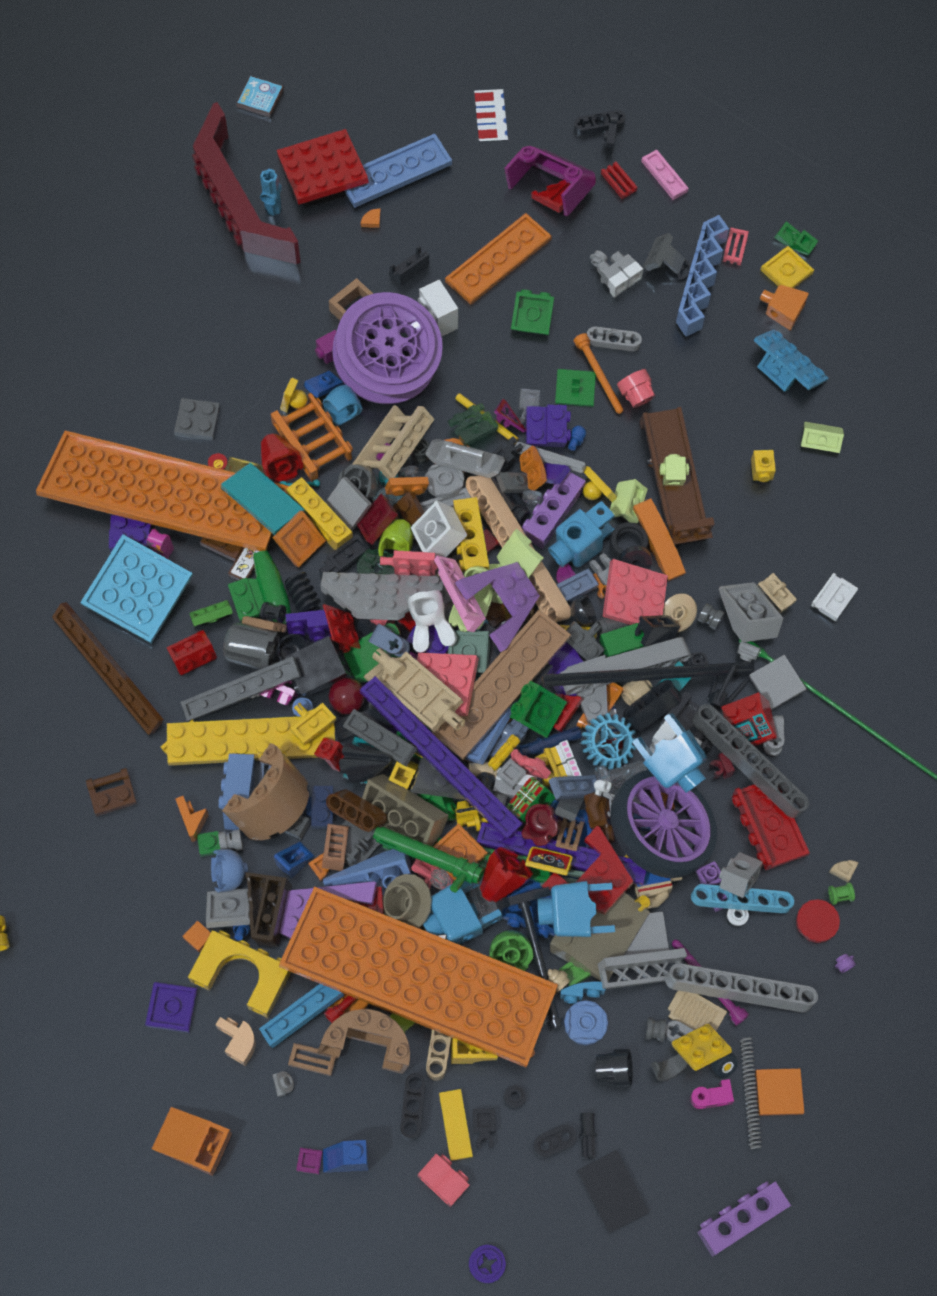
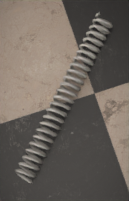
[740,1037,762,1149]

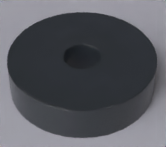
[619,546,652,570]

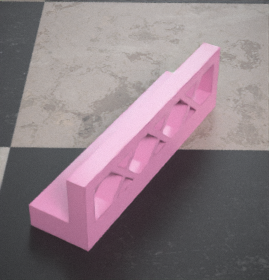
[434,555,486,632]

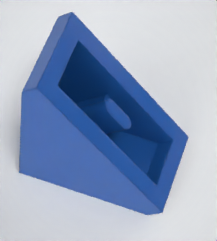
[274,842,314,879]

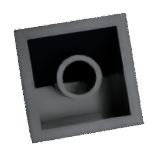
[284,636,354,697]

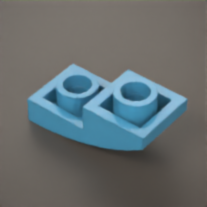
[560,982,605,1004]

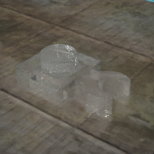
[518,389,540,423]

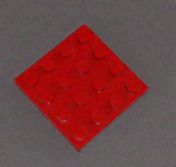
[276,129,369,205]

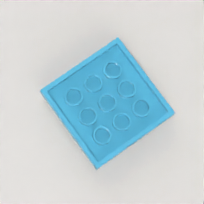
[80,534,193,644]

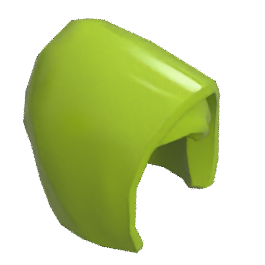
[378,519,414,556]

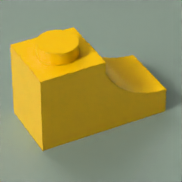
[451,1038,498,1064]

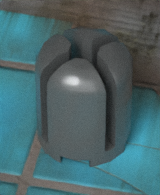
[223,623,280,669]

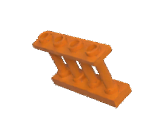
[270,393,353,482]

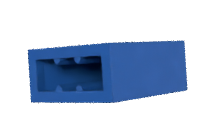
[323,1140,369,1173]

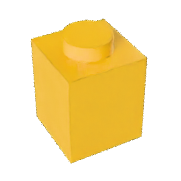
[389,761,419,789]

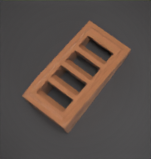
[322,824,349,871]

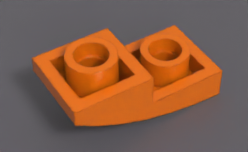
[520,445,547,491]

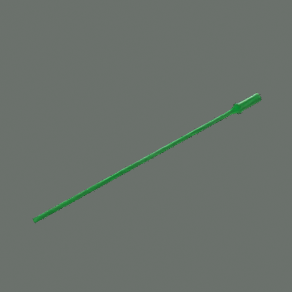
[739,640,937,780]

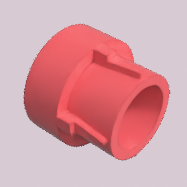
[617,369,655,408]

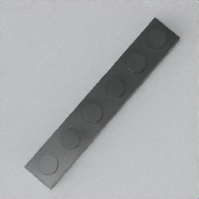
[181,656,302,722]

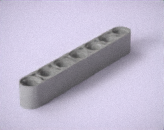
[559,637,692,695]
[665,963,818,1012]

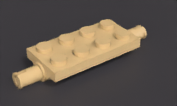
[372,648,465,732]

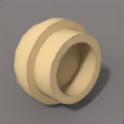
[548,969,570,992]

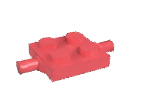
[380,550,438,576]

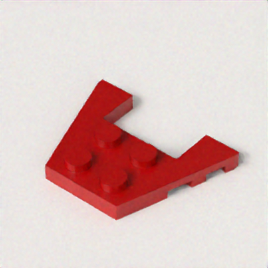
[542,825,633,915]

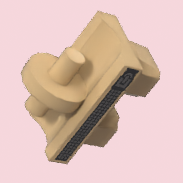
[757,573,797,613]

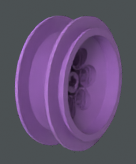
[332,292,442,404]

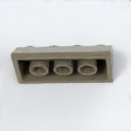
[362,774,449,846]

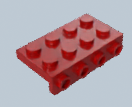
[732,784,810,870]

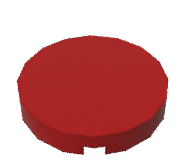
[796,899,840,943]

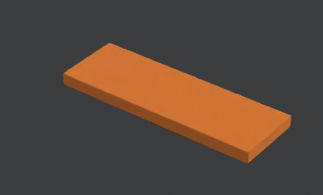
[445,213,552,305]

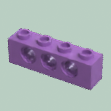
[522,472,586,549]
[697,1181,791,1257]

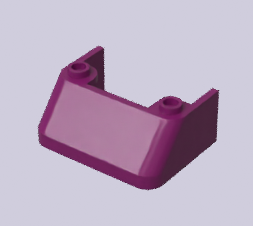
[504,146,596,216]

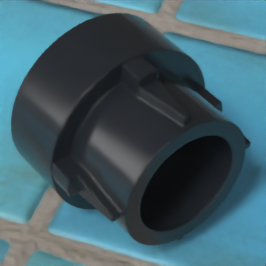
[596,1049,633,1088]

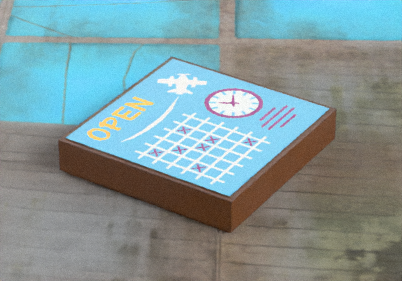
[236,76,284,117]

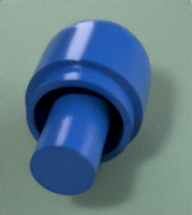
[568,425,586,451]
[233,925,251,941]

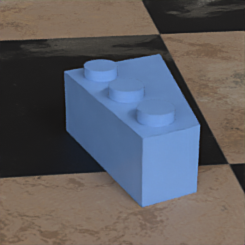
[219,754,255,830]

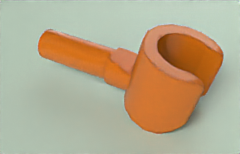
[593,573,607,599]

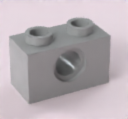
[719,852,763,898]

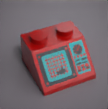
[722,692,778,749]

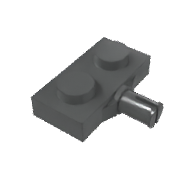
[566,621,605,661]

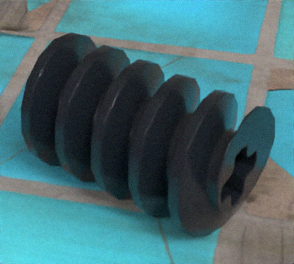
[284,572,321,613]

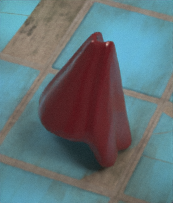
[521,803,563,846]

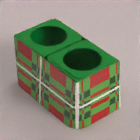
[507,777,555,824]

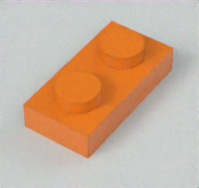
[385,477,429,496]

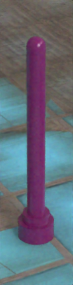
[672,939,749,1026]

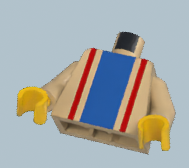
[624,855,682,912]

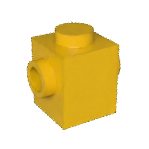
[751,450,776,482]

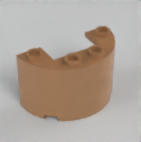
[222,743,309,840]
[317,1009,410,1074]

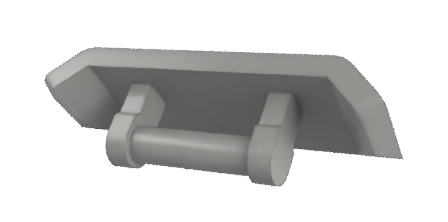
[426,439,505,478]

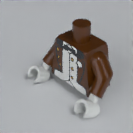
[584,780,641,843]

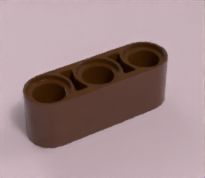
[326,789,387,832]

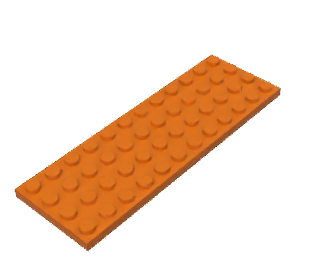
[36,431,289,551]
[279,887,558,1067]

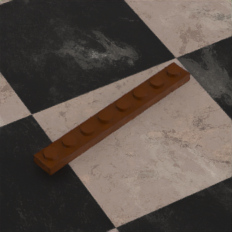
[52,602,164,735]

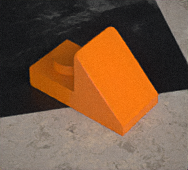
[176,796,209,842]

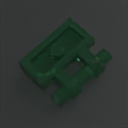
[448,403,498,446]

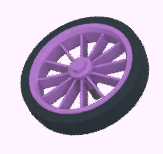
[610,770,717,878]

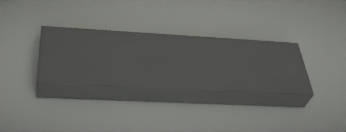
[343,709,417,766]

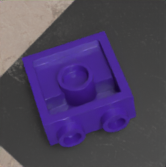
[526,404,571,447]
[109,515,152,553]
[286,610,331,643]

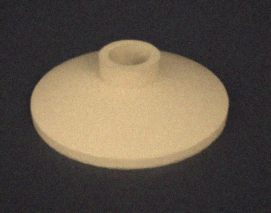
[663,594,697,632]

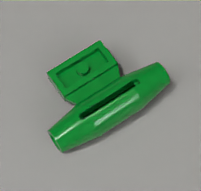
[228,550,291,629]

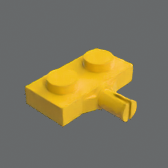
[290,703,336,746]

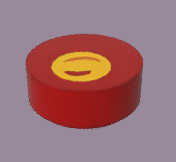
[208,453,228,470]

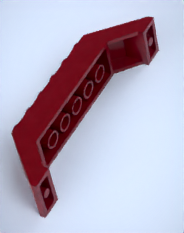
[192,102,301,264]

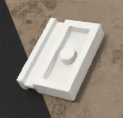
[811,573,858,621]

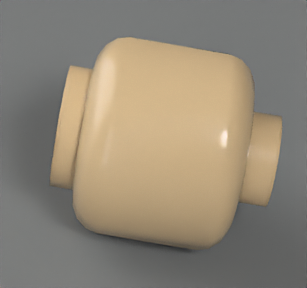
[621,680,652,706]

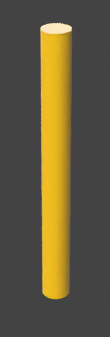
[455,393,519,445]

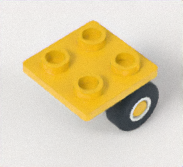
[672,1024,738,1078]

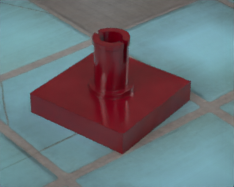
[357,493,398,544]

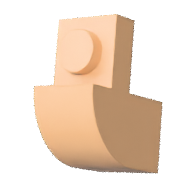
[215,1017,256,1066]

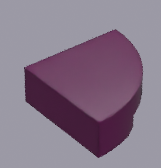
[556,563,576,584]

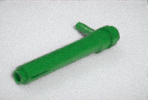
[373,827,484,893]

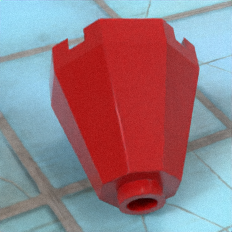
[261,433,304,483]
[480,847,533,902]

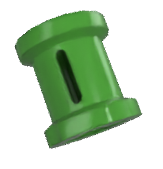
[828,882,855,905]

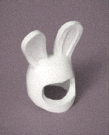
[408,590,457,653]

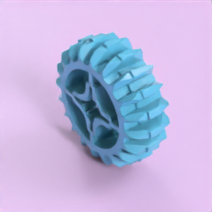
[581,713,636,770]

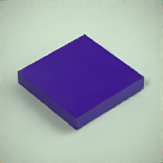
[145,982,198,1033]

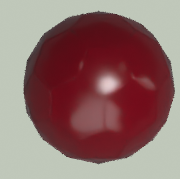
[329,678,365,714]

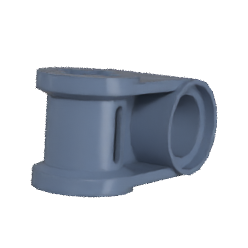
[368,623,410,657]

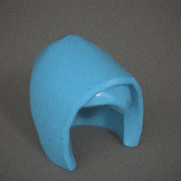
[323,384,363,426]

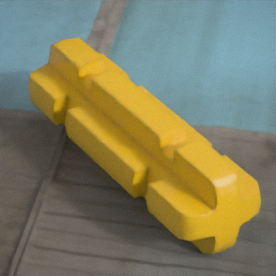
[488,734,520,771]

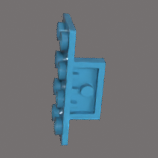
[754,329,829,392]

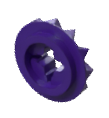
[469,1245,506,1283]

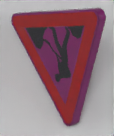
[494,398,526,433]

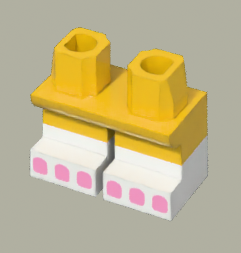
[534,740,582,787]

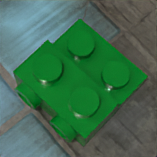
[511,290,554,336]
[510,681,567,738]

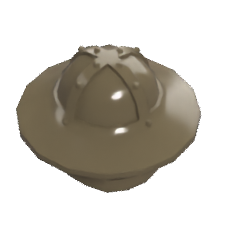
[383,874,432,928]

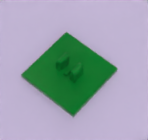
[555,369,596,407]

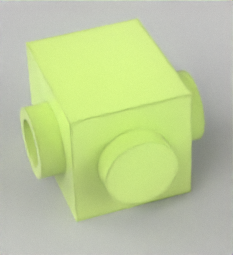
[660,454,689,486]

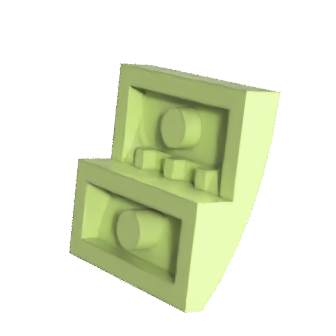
[497,529,543,579]

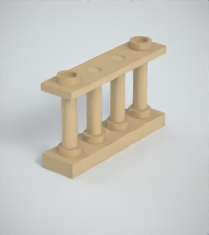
[353,405,434,479]

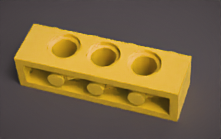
[286,477,353,550]
[453,497,489,573]

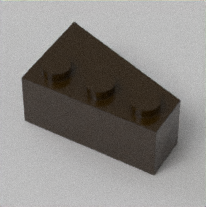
[245,872,292,947]

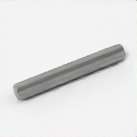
[514,442,586,473]

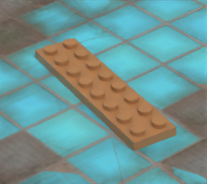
[431,610,571,761]

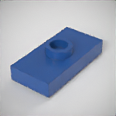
[303,371,343,398]

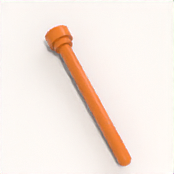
[573,333,623,414]

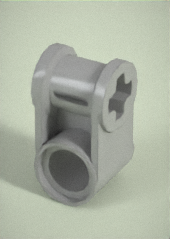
[763,715,785,756]

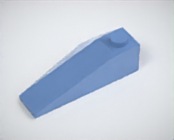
[323,849,414,895]

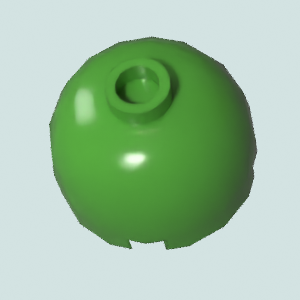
[489,930,533,971]

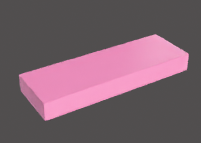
[641,150,689,200]

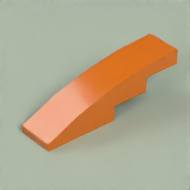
[633,498,686,581]

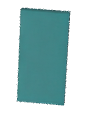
[221,463,304,535]

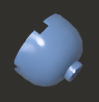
[211,849,248,893]

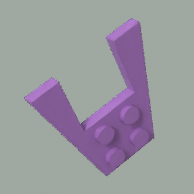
[455,562,540,652]
[280,882,377,939]

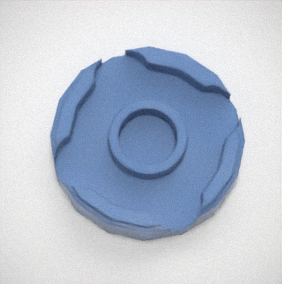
[564,1000,608,1046]

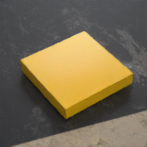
[760,246,814,288]

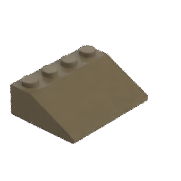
[550,893,650,981]

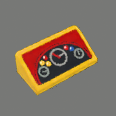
[525,846,573,876]

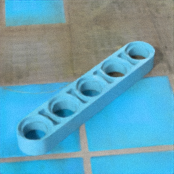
[691,884,794,913]

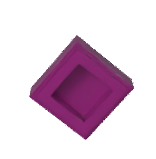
[296,1148,323,1175]

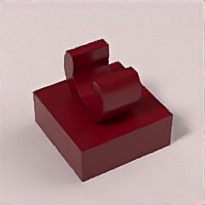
[709,753,735,779]

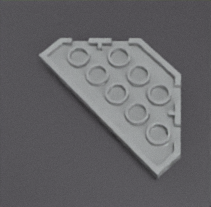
[321,572,444,620]

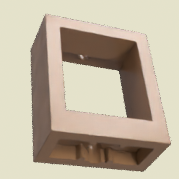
[329,278,373,335]

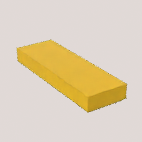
[439,1089,473,1161]

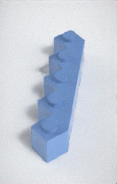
[676,215,729,337]

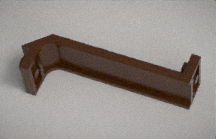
[639,407,715,544]

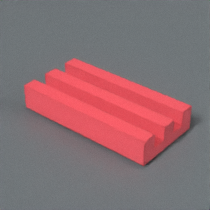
[722,228,749,266]

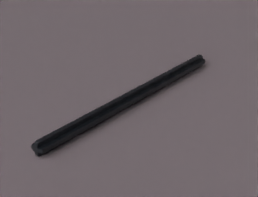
[541,662,754,687]

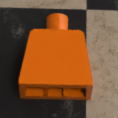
[760,285,809,330]

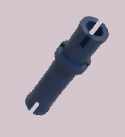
[519,726,582,757]

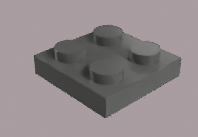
[174,398,220,441]

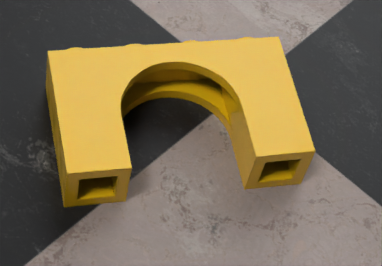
[188,930,291,1018]

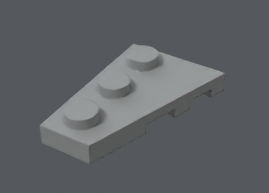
[566,655,608,724]

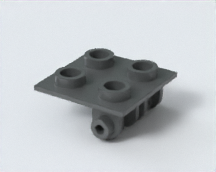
[324,820,380,867]

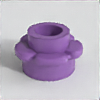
[835,954,856,973]

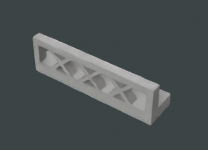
[597,948,687,989]

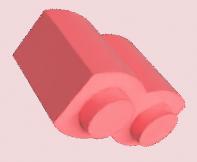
[417,1154,469,1208]

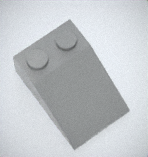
[719,582,783,642]

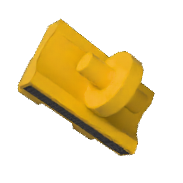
[455,801,488,831]

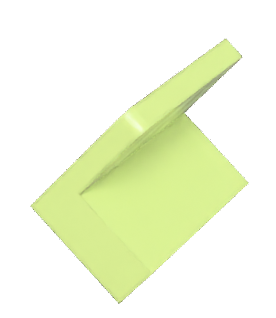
[801,422,844,453]
[610,479,648,523]

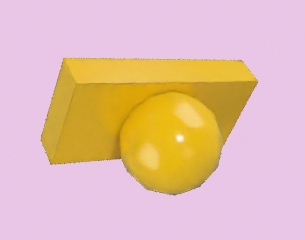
[280,378,308,413]
[583,466,617,502]

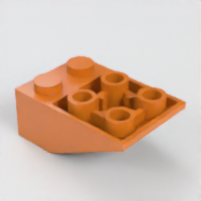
[152,1107,232,1176]

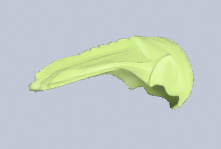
[449,566,495,632]

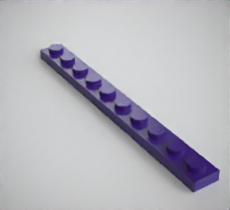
[360,676,522,840]

